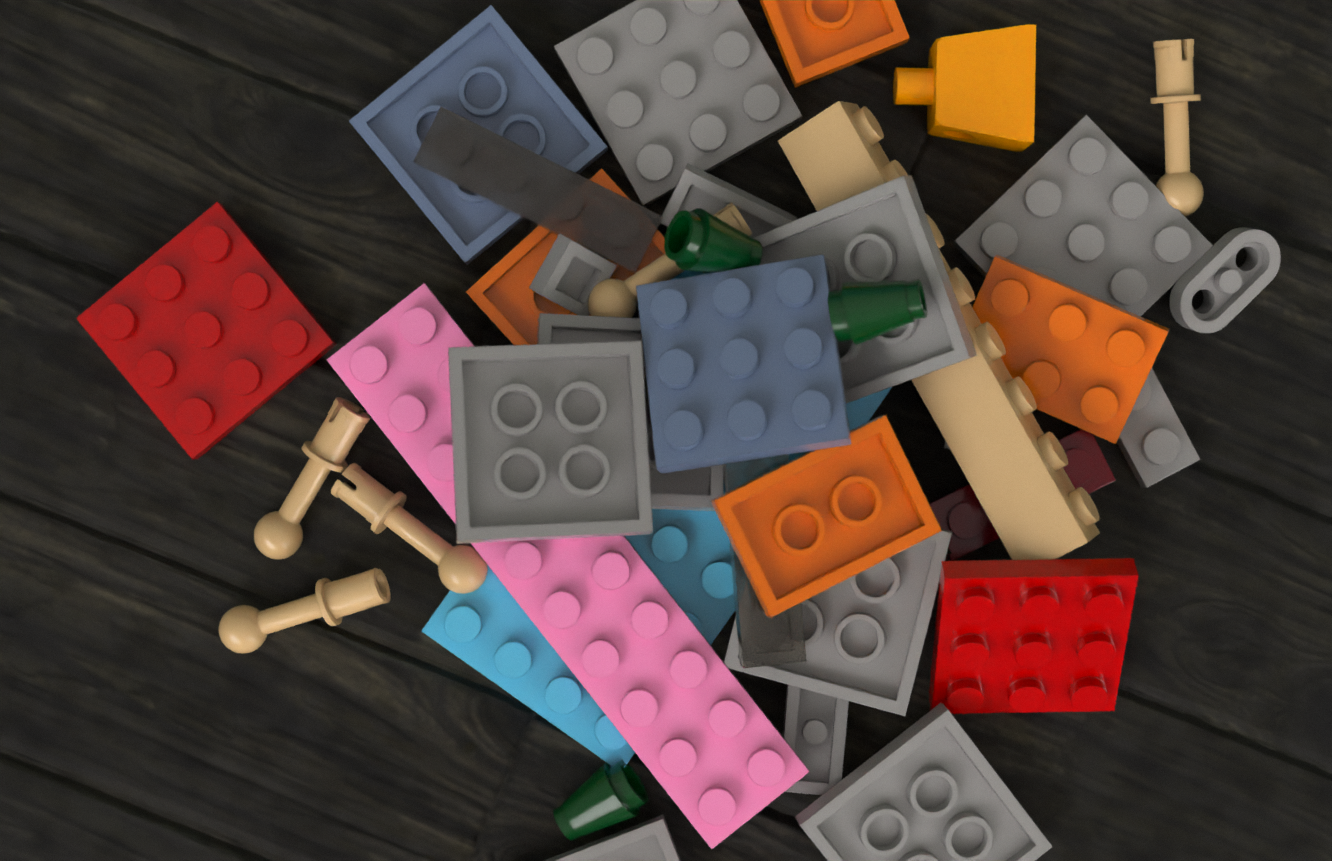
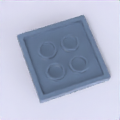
[349,5,608,265]
[636,254,852,474]

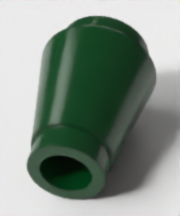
[664,208,762,272]
[828,279,928,345]
[553,760,648,841]

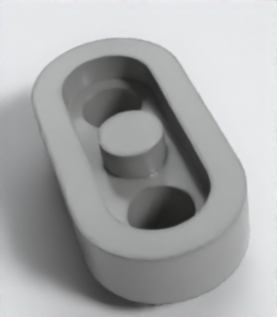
[1169,227,1281,334]

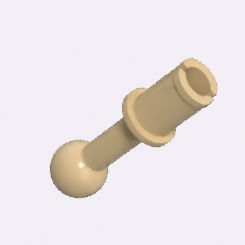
[1150,39,1204,217]
[588,202,753,318]
[254,397,371,560]
[331,463,488,594]
[219,568,391,654]

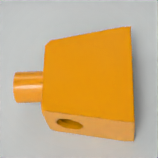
[893,24,1036,152]

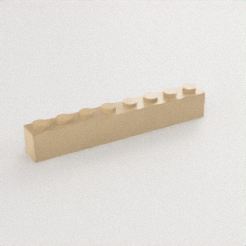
[778,101,1100,560]

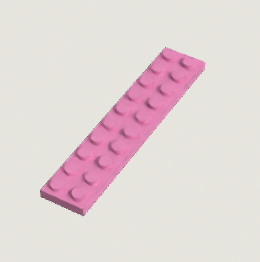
[327,283,809,849]

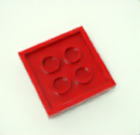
[76,202,337,459]
[929,558,1139,714]

